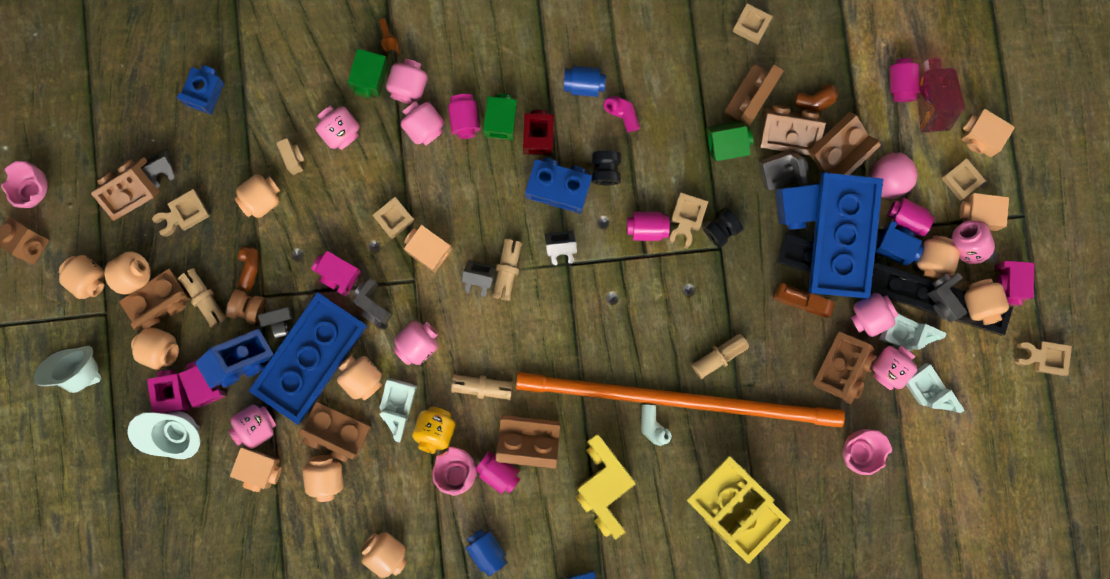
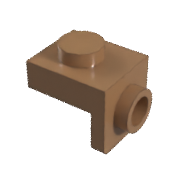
[0,217,49,265]

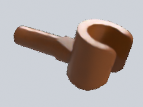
[379,18,400,59]

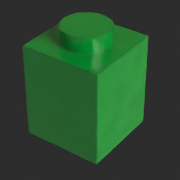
[347,49,389,98]
[483,93,517,141]
[706,121,754,161]

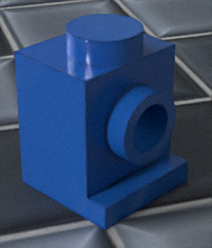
[177,65,224,115]
[875,221,924,266]

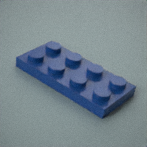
[808,173,883,299]
[249,292,368,425]

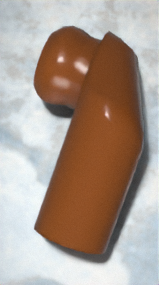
[237,246,259,291]

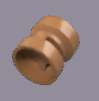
[226,289,266,326]

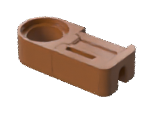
[773,283,835,318]

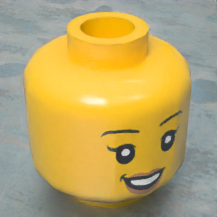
[412,407,456,454]

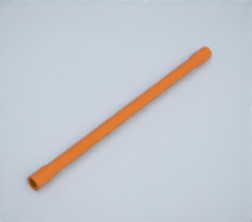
[516,372,845,428]

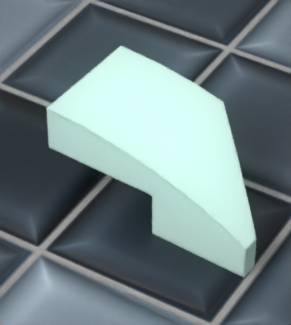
[879,314,947,351]
[906,363,964,413]
[380,378,417,443]

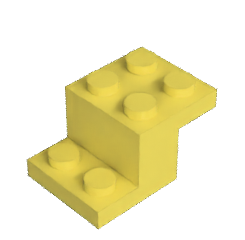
[576,434,636,539]
[686,456,790,564]

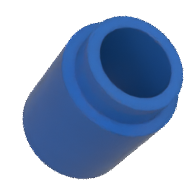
[564,66,606,97]
[465,529,508,577]

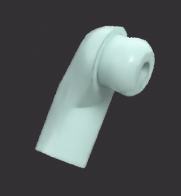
[641,405,672,446]

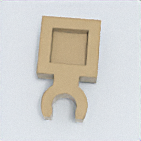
[152,189,210,237]
[669,193,708,249]
[1015,341,1072,376]

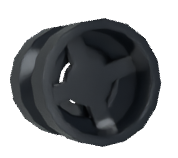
[592,151,621,185]
[702,207,743,248]

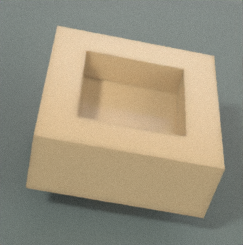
[732,4,773,45]
[276,138,304,175]
[941,158,986,201]
[372,197,415,239]

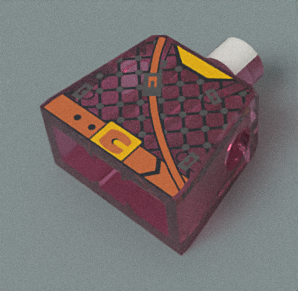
[917,58,965,133]

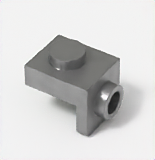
[759,150,809,191]
[927,273,968,322]
[353,278,392,325]

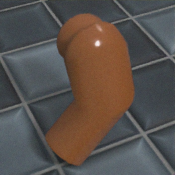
[794,84,838,112]

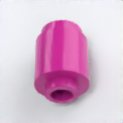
[889,58,920,102]
[448,94,480,139]
[887,198,935,237]
[626,211,670,241]
[476,451,521,495]

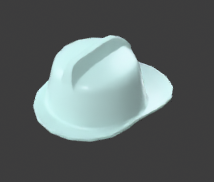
[33,346,101,393]
[128,411,200,459]

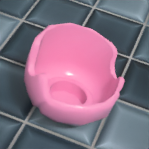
[869,152,918,199]
[1,161,48,208]
[842,429,892,475]
[432,447,477,495]

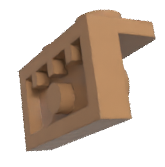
[724,65,784,128]
[760,105,826,156]
[808,112,881,175]
[91,156,159,221]
[119,269,191,332]
[813,332,877,405]
[298,401,371,462]
[496,415,561,469]

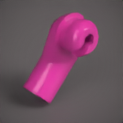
[603,96,640,133]

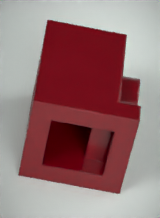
[523,110,554,156]

